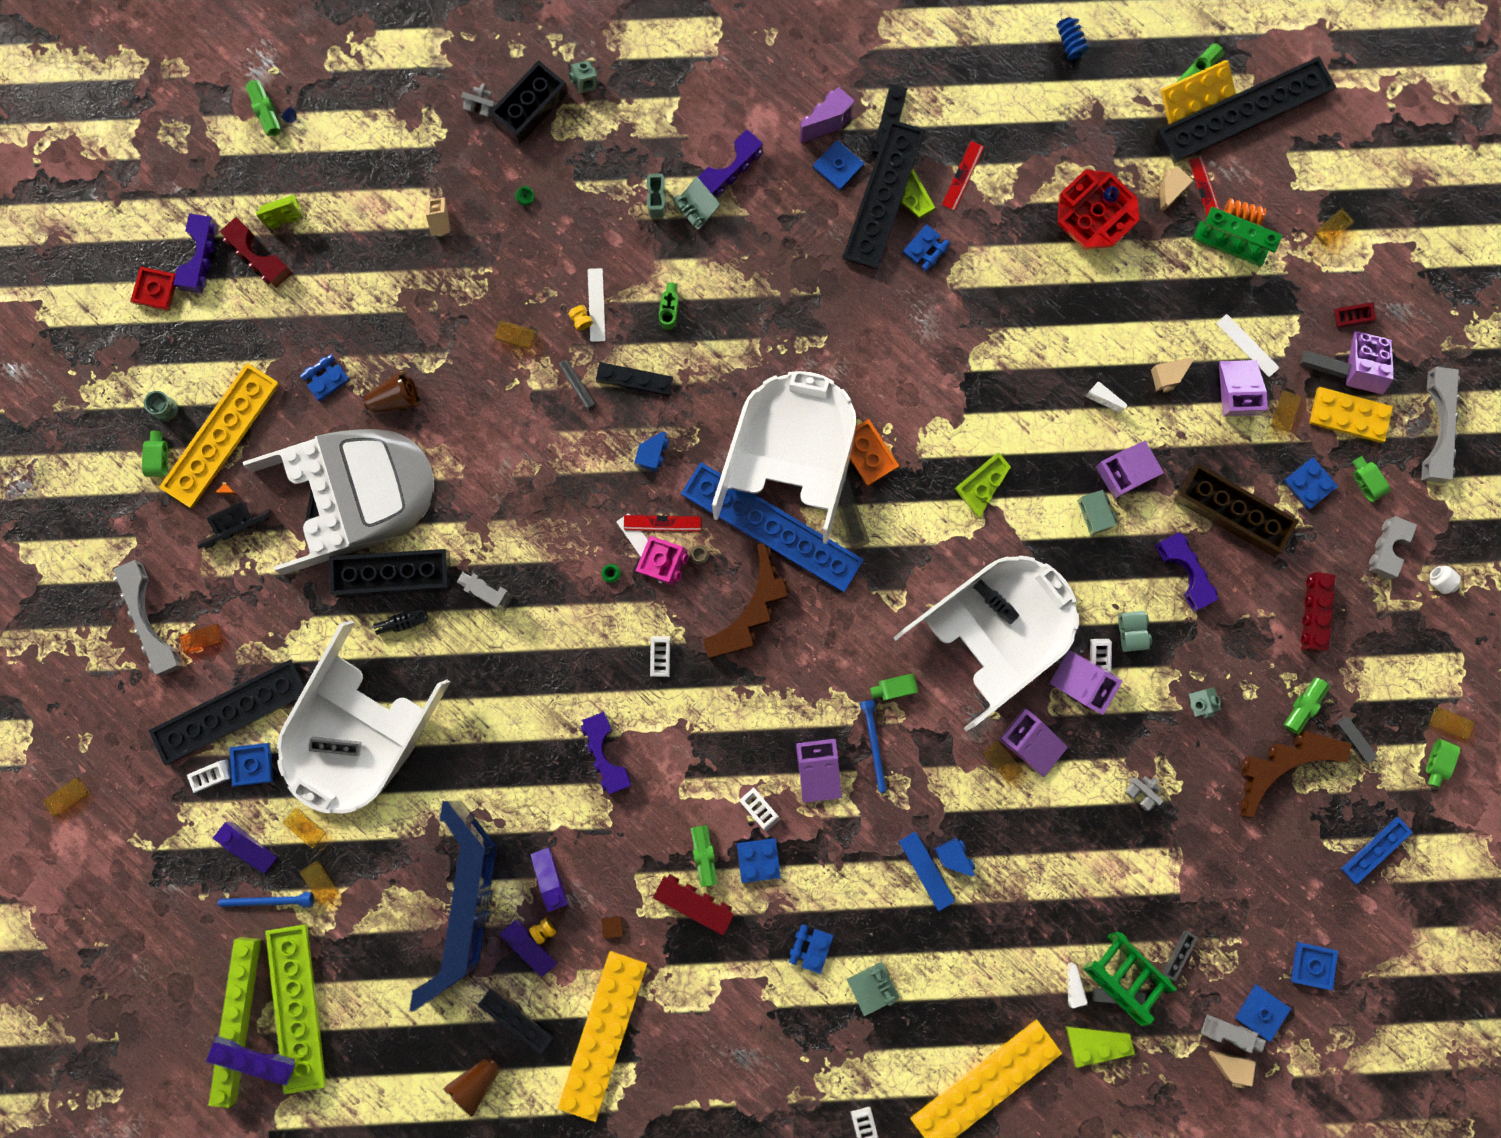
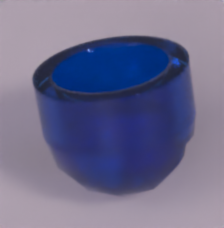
[280,106,297,123]
[1103,186,1120,203]

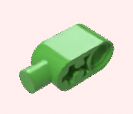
[659,282,679,330]
[142,431,168,477]
[1352,456,1391,502]
[870,673,919,701]
[1426,739,1460,788]

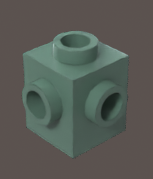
[569,61,597,94]
[1189,687,1221,718]

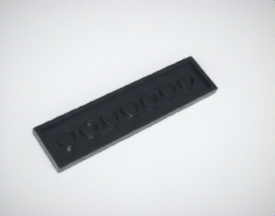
[842,119,926,270]
[148,659,305,766]

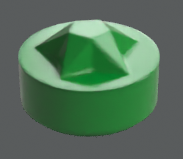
[515,186,535,206]

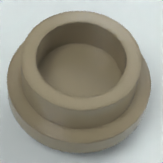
[690,545,709,564]

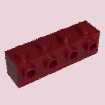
[1301,572,1336,653]
[653,874,734,935]

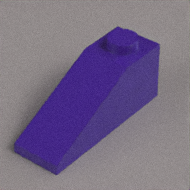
[213,822,278,874]
[530,847,569,912]
[500,919,557,977]

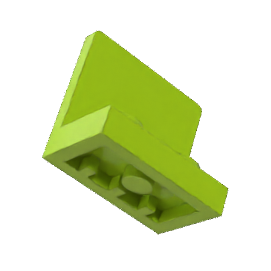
[256,194,303,229]

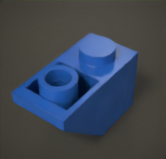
[634,431,669,472]
[934,838,976,877]

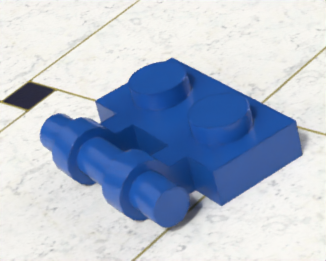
[902,224,951,271]
[300,354,350,402]
[789,924,833,974]

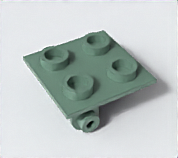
[673,177,721,230]
[846,961,900,1016]

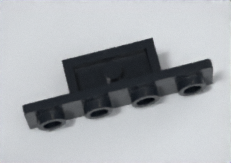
[197,500,271,549]

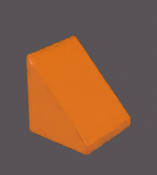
[216,483,237,495]

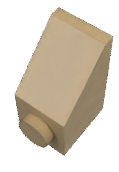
[1160,166,1193,212]
[426,197,450,236]
[1151,357,1193,392]
[1209,1051,1256,1088]

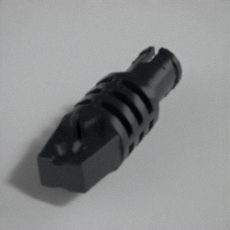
[972,579,1020,625]
[373,609,429,635]

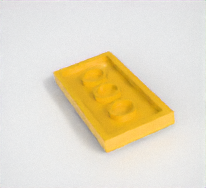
[1160,61,1236,124]
[1309,387,1393,443]

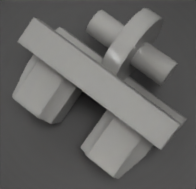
[462,84,497,117]
[1125,776,1163,811]

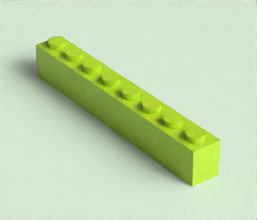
[208,937,262,1108]

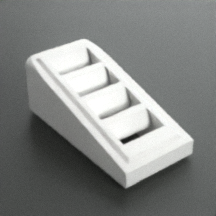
[1086,382,1127,413]
[650,636,670,677]
[1090,639,1112,672]
[187,760,232,793]
[739,787,781,831]
[1067,962,1088,1008]
[851,1106,878,1138]

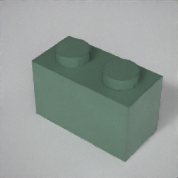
[1077,490,1117,536]

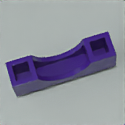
[698,129,763,198]
[174,213,218,294]
[1155,532,1218,612]
[580,712,632,794]
[206,1036,295,1086]

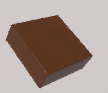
[601,916,623,939]

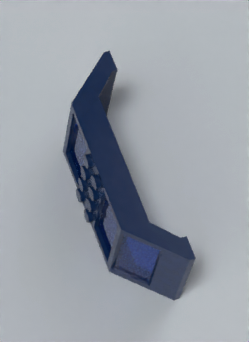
[409,801,497,1012]

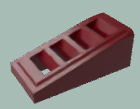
[1334,302,1376,328]

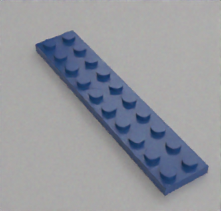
[681,462,864,593]

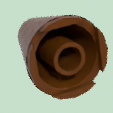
[363,370,419,412]
[443,1058,499,1117]

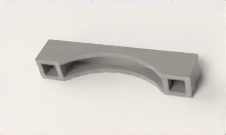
[1421,367,1460,483]
[113,560,184,676]

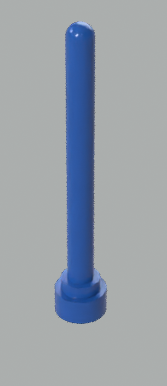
[859,700,886,794]
[217,892,314,908]

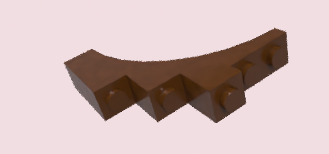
[703,543,790,659]
[1239,731,1351,818]

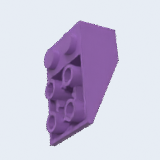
[799,87,855,143]
[1346,331,1394,394]
[1219,360,1268,417]
[1096,441,1164,499]
[1050,650,1123,715]
[998,709,1068,777]
[796,739,842,803]

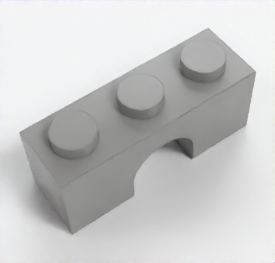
[1368,516,1417,580]

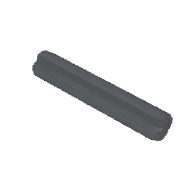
[559,360,595,410]

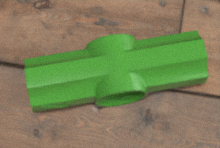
[1176,43,1224,82]
[245,80,282,136]
[1283,677,1330,734]
[691,825,718,887]

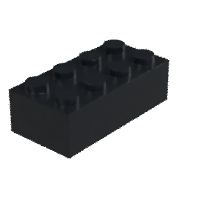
[489,60,568,145]

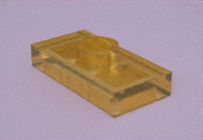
[1313,208,1355,247]
[494,320,536,350]
[1271,390,1302,432]
[1429,707,1475,740]
[982,740,1023,783]
[43,778,89,817]
[283,808,326,848]
[299,861,339,906]

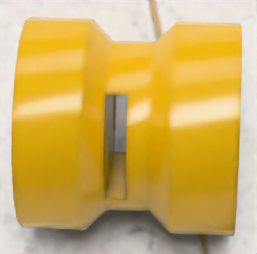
[568,305,593,331]
[529,917,557,945]

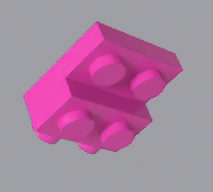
[636,536,689,586]

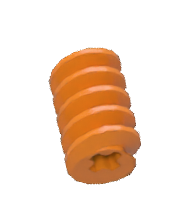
[1224,198,1266,226]

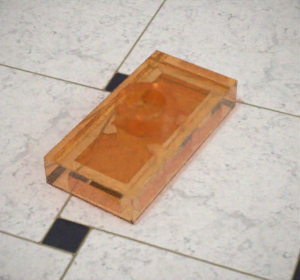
[179,624,223,654]

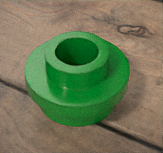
[601,564,621,583]

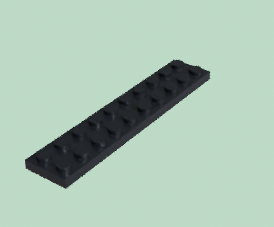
[1157,56,1336,163]

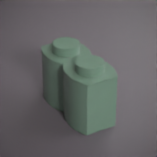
[646,174,666,218]
[1118,611,1152,652]

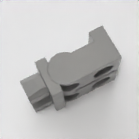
[457,572,513,612]
[1201,1014,1266,1053]

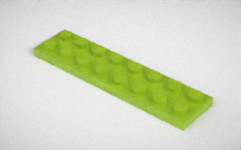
[265,924,326,1094]

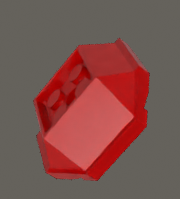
[1057,169,1140,250]

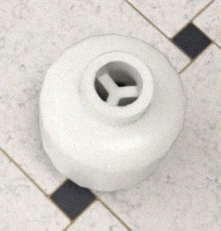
[1430,566,1461,594]

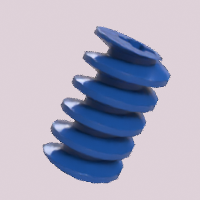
[1056,17,1089,60]

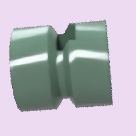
[144,391,178,421]

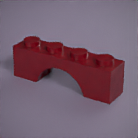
[219,217,292,288]

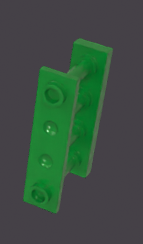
[1192,207,1282,267]
[1082,931,1177,1026]

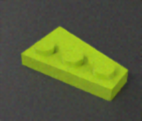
[901,169,936,219]
[954,452,1011,518]
[1065,1026,1135,1068]

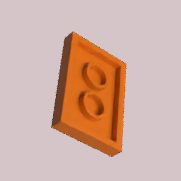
[850,419,899,487]

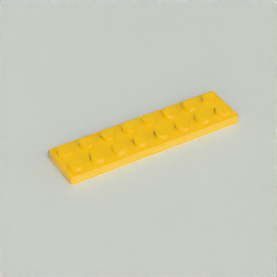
[159,363,280,509]
[557,951,648,1122]
[910,1019,1062,1138]

